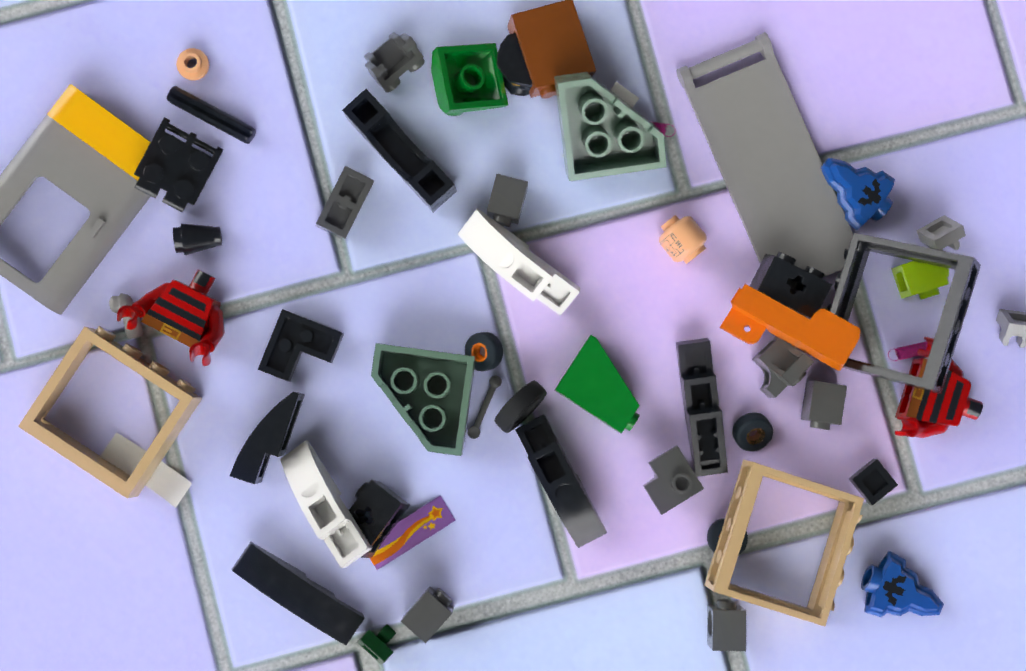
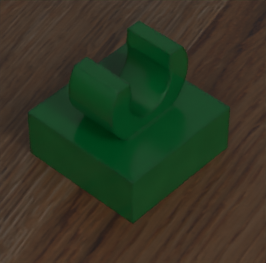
[357,624,396,664]

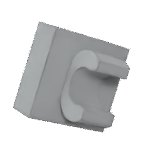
[917,215,966,251]
[996,309,1026,348]

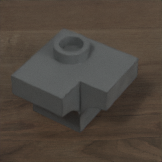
[752,336,814,398]
[643,446,704,515]

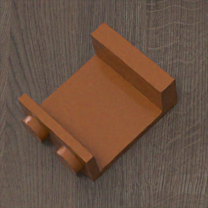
[507,0,597,99]

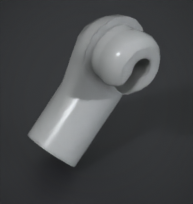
[109,293,144,339]

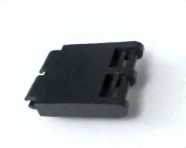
[134,117,224,213]

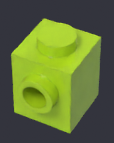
[891,261,949,300]

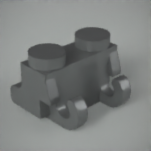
[364,32,425,93]

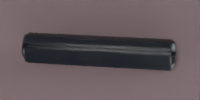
[167,86,256,144]

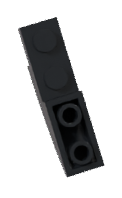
[515,414,608,548]

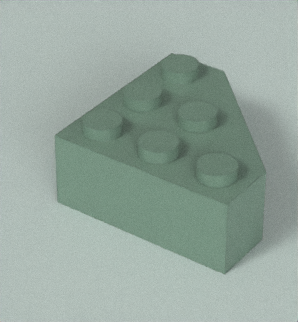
[554,72,667,181]
[371,343,476,456]

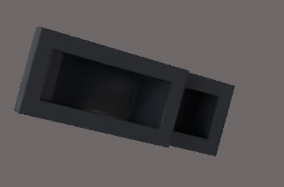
[229,392,305,484]

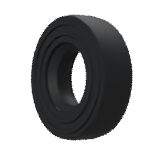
[494,380,547,433]

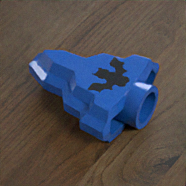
[821,158,895,230]
[861,551,944,617]

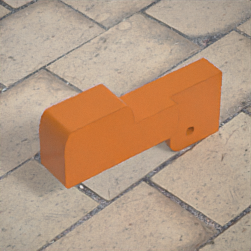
[720,284,860,371]

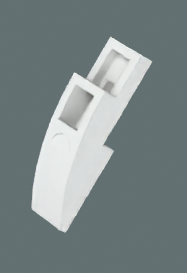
[458,208,581,316]
[280,440,372,568]

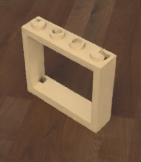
[18,326,202,499]
[704,459,864,627]

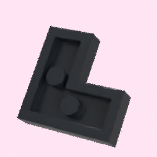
[258,309,344,382]

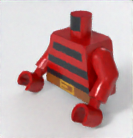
[117,270,225,366]
[895,336,983,438]

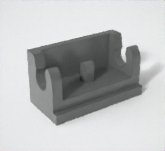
[315,165,374,239]

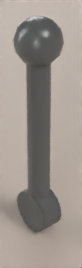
[467,375,502,439]

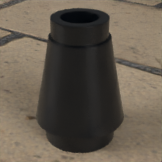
[173,223,222,256]

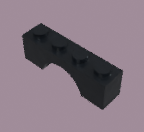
[342,89,457,213]

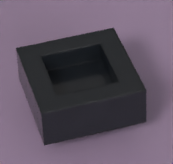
[848,459,898,505]

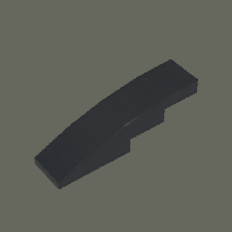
[676,338,728,477]
[232,541,365,645]

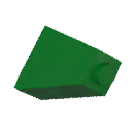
[554,335,640,433]

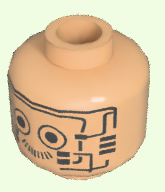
[659,215,707,264]

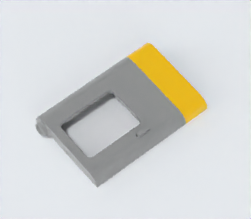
[0,84,151,315]

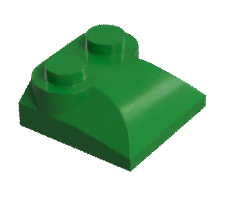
[431,43,508,117]

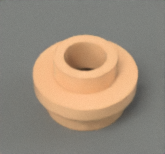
[176,48,209,81]

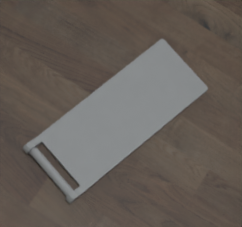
[676,32,854,289]

